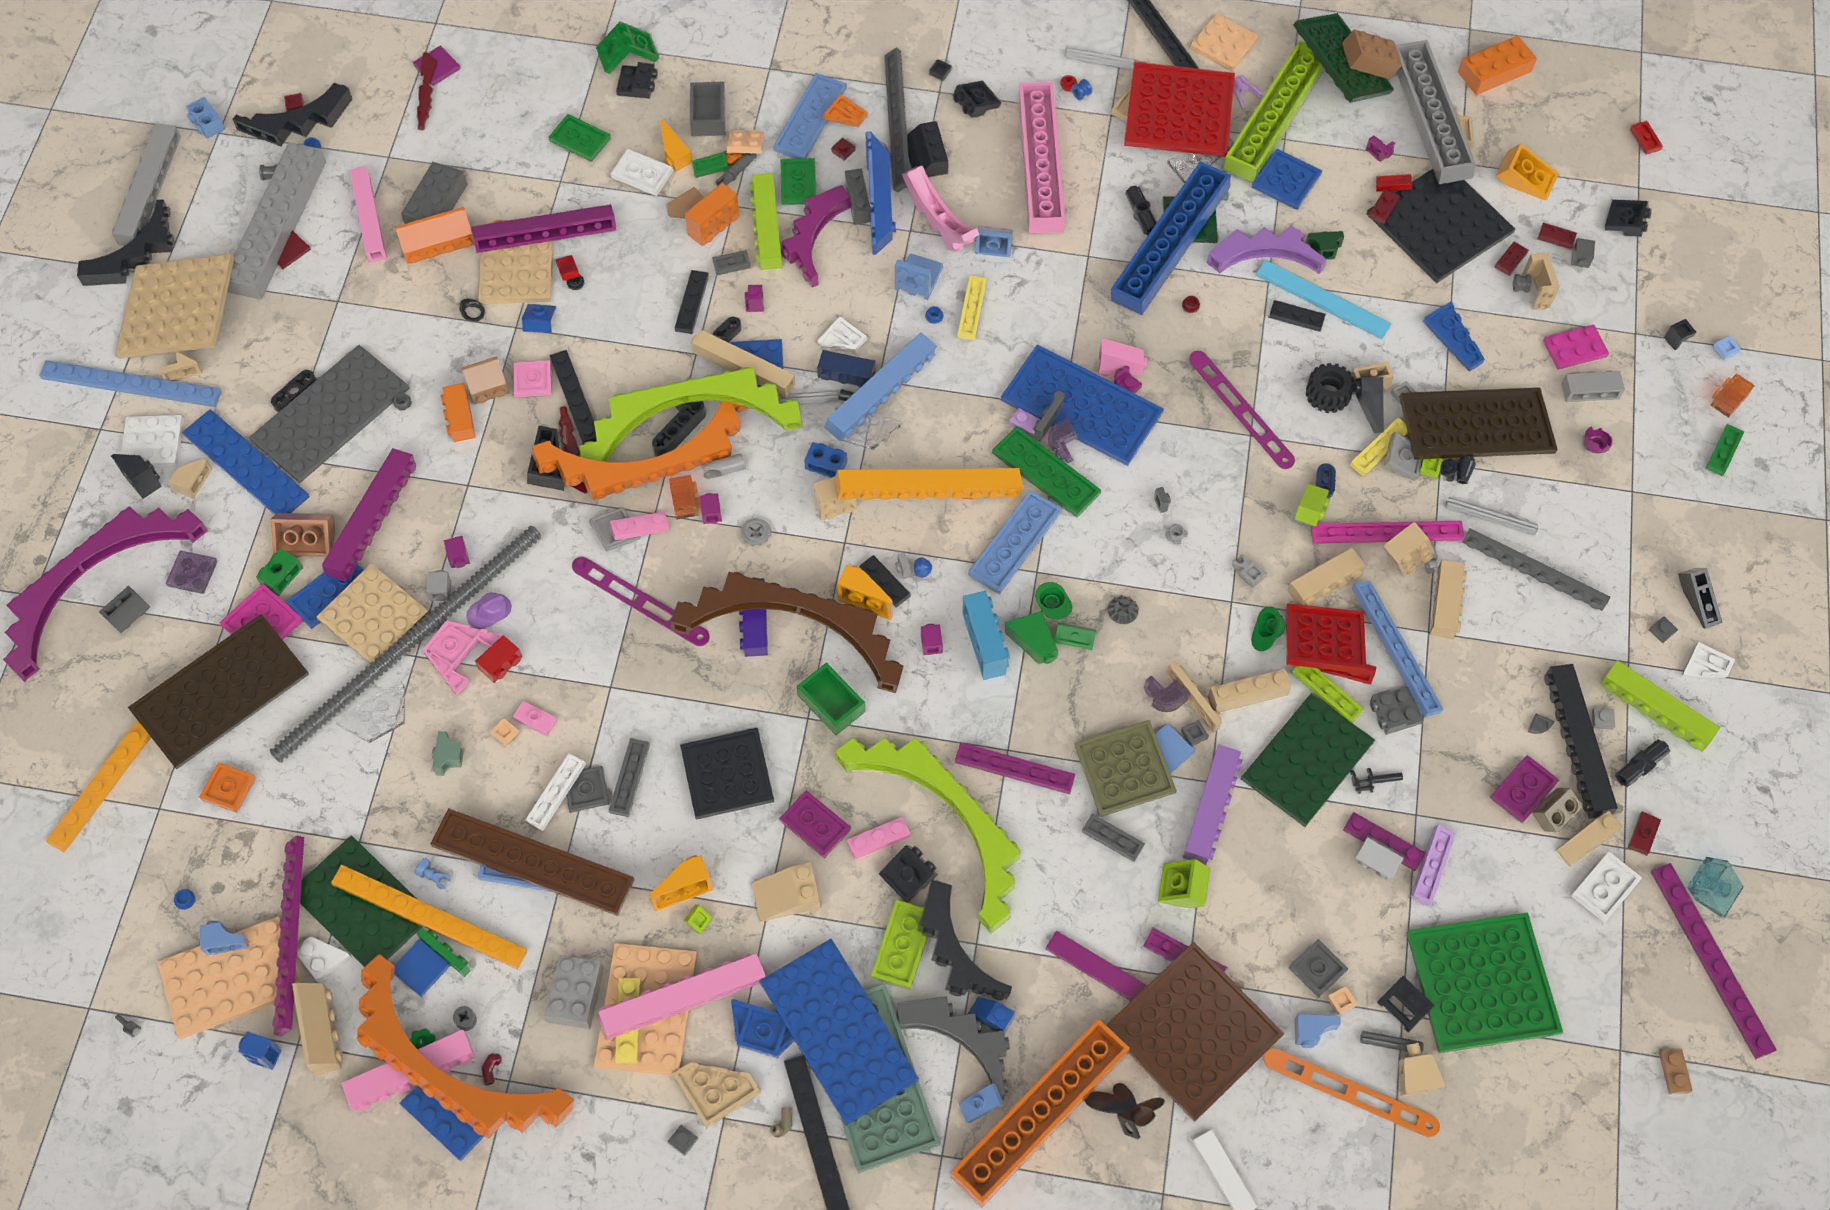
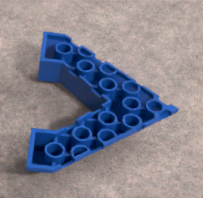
[865,131,896,255]

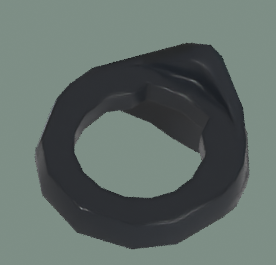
[459,298,485,322]

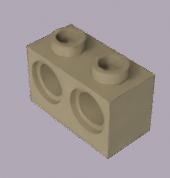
[1532,787,1583,833]

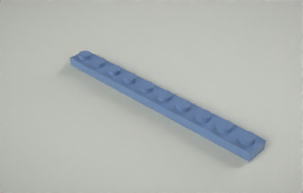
[39,360,221,407]

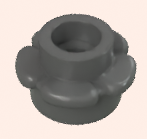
[393,393,412,410]

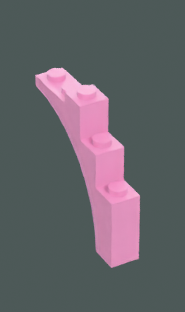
[902,166,980,251]

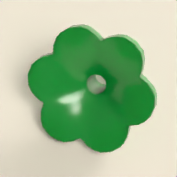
[409,1028,436,1049]

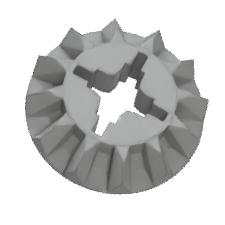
[741,518,771,547]

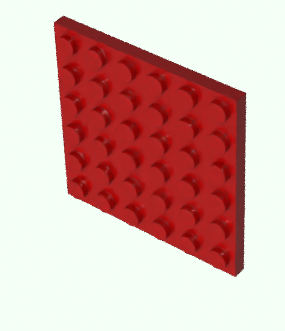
[1124,62,1235,157]

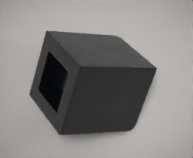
[1664,319,1696,350]

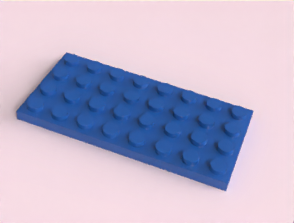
[1001,344,1164,466]
[759,938,919,1126]

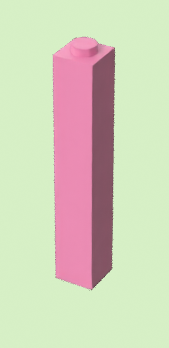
[350,166,387,262]

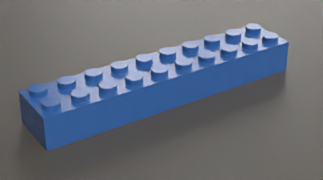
[1111,161,1231,315]

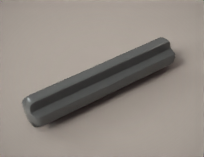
[1360,1031,1424,1053]

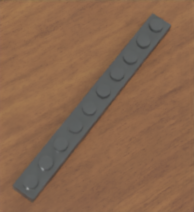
[884,47,909,192]

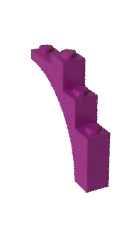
[781,185,850,288]

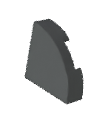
[1528,713,1555,734]

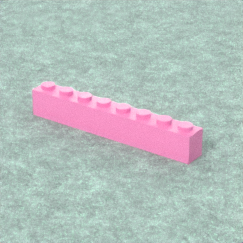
[597,954,766,1041]

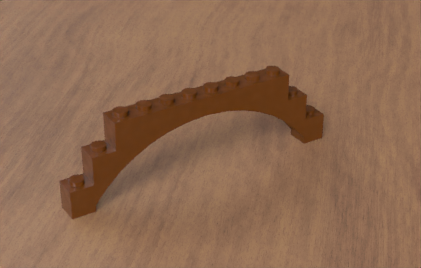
[671,572,904,693]

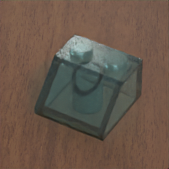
[1687,857,1744,918]

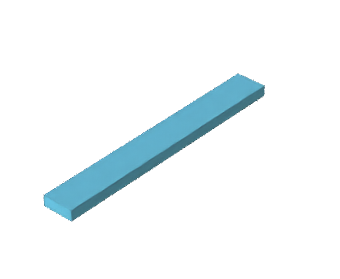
[1256,260,1391,339]

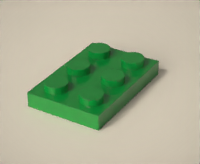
[548,114,611,162]
[780,158,816,205]

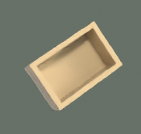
[1383,522,1435,576]

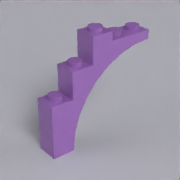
[1207,225,1327,274]

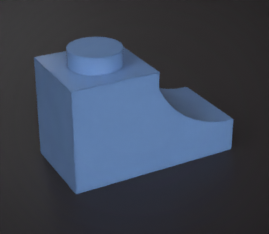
[200,921,249,956]
[1295,1014,1341,1048]

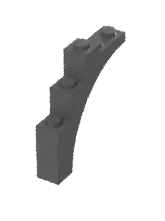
[897,996,1010,1100]

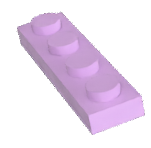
[1410,824,1455,906]

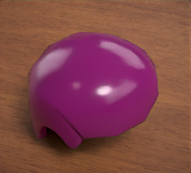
[1584,427,1612,454]

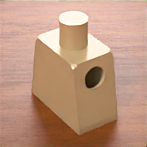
[1399,1043,1446,1095]

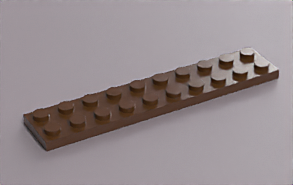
[430,808,635,916]

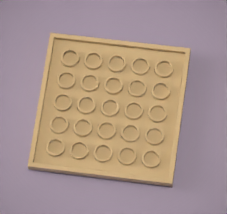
[115,253,235,359]

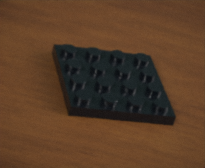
[680,727,774,820]

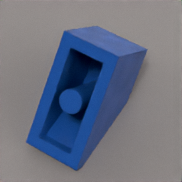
[968,996,1015,1035]

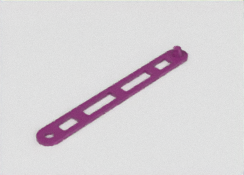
[1189,351,1295,469]
[572,557,710,646]

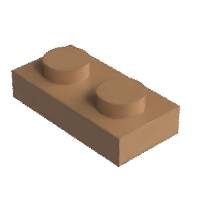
[1659,1049,1693,1095]

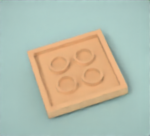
[1190,14,1259,71]

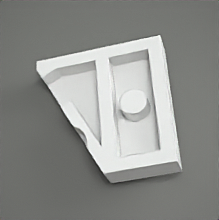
[817,317,868,352]
[1682,642,1735,678]

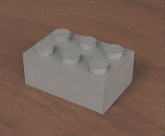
[545,955,604,1029]

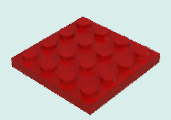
[1286,603,1366,673]

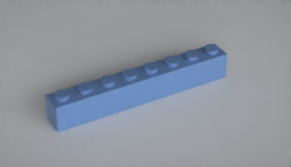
[824,332,937,442]

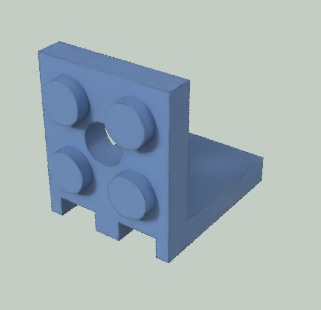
[895,253,943,300]

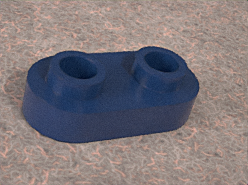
[1315,463,1336,498]

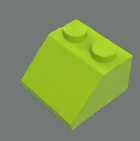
[1158,859,1210,908]

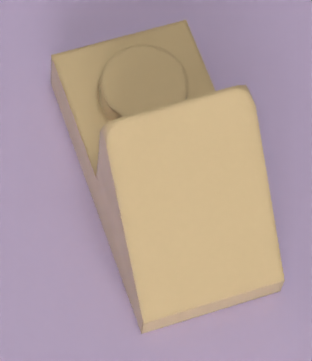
[159,352,202,381]

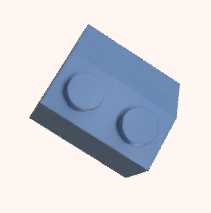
[975,226,1013,258]

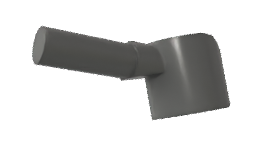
[115,1014,141,1037]

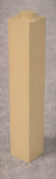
[691,330,795,398]

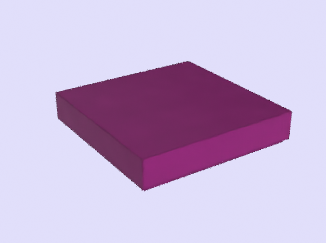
[413,45,461,86]

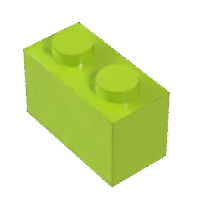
[1294,484,1330,527]

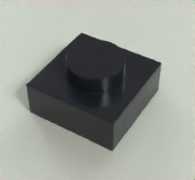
[929,59,952,81]

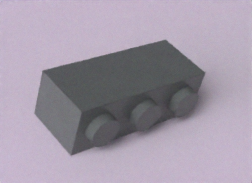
[845,168,871,225]

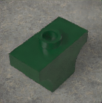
[1306,231,1344,260]

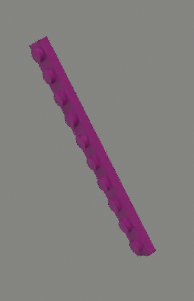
[272,835,304,1036]
[1651,863,1777,1060]

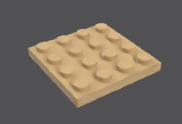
[479,241,553,304]
[316,563,429,664]

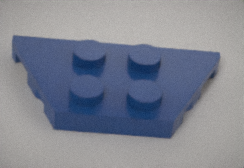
[731,999,794,1058]

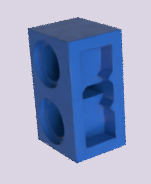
[804,442,847,478]
[238,1031,282,1070]

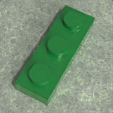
[1705,424,1745,476]
[416,927,470,977]

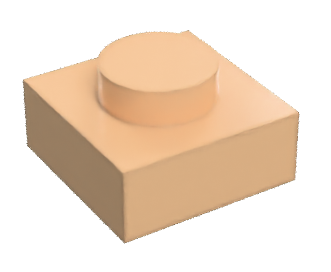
[490,718,519,747]
[1327,986,1357,1016]

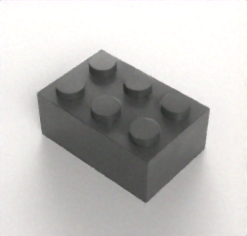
[690,82,726,136]

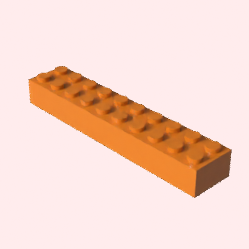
[950,1019,1130,1208]

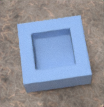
[1713,336,1741,360]

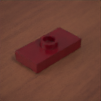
[1537,222,1577,250]
[1494,241,1529,276]
[1628,811,1661,856]

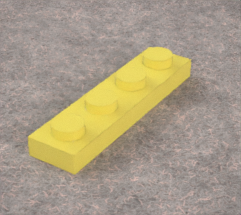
[957,276,987,340]
[1350,418,1408,477]
[615,978,641,1064]

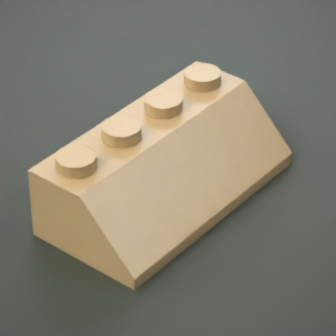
[292,983,343,1076]

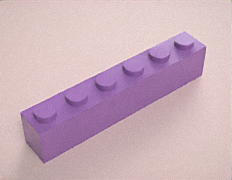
[1183,744,1243,865]

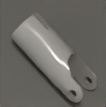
[702,453,746,479]

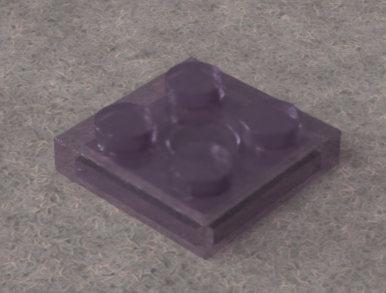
[166,550,218,594]

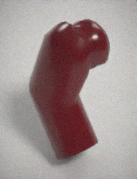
[481,1053,502,1085]

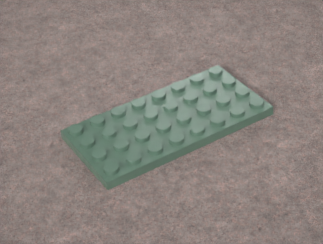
[840,984,940,1173]

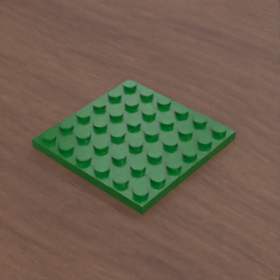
[1406,912,1563,1053]

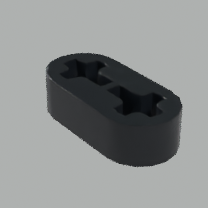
[713,317,742,342]

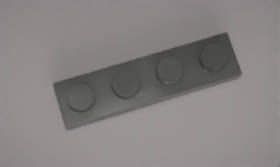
[609,738,650,817]

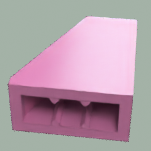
[1099,339,1147,375]

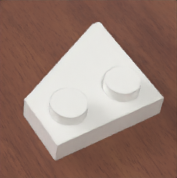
[297,936,351,982]

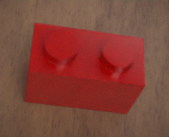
[475,635,522,683]

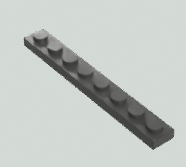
[1462,528,1610,611]

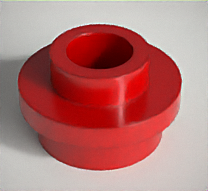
[1060,75,1077,91]

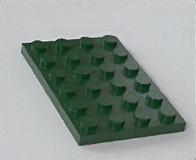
[1293,13,1394,103]
[1241,694,1375,827]
[300,835,423,967]

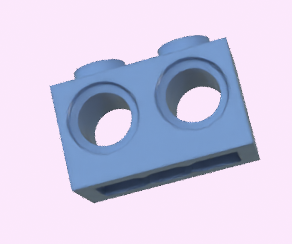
[186,97,225,139]

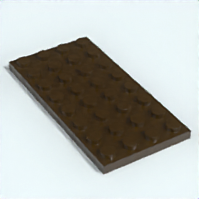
[1399,387,1558,460]
[128,614,309,770]

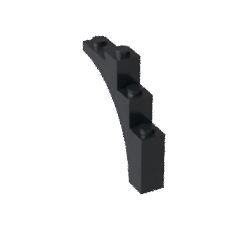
[77,199,175,286]
[917,879,1012,1000]

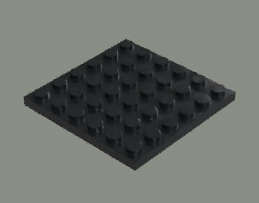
[1366,169,1515,283]

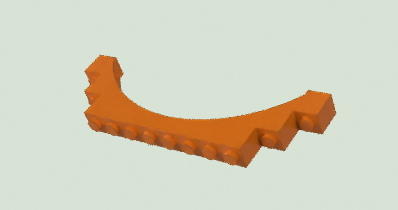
[532,401,748,500]
[357,954,575,1139]

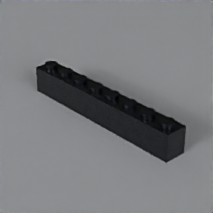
[1544,664,1618,819]

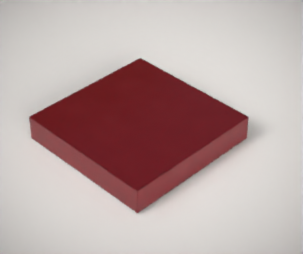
[277,230,311,269]

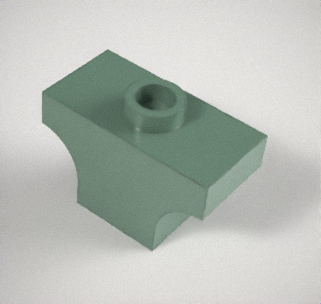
[432,731,464,776]

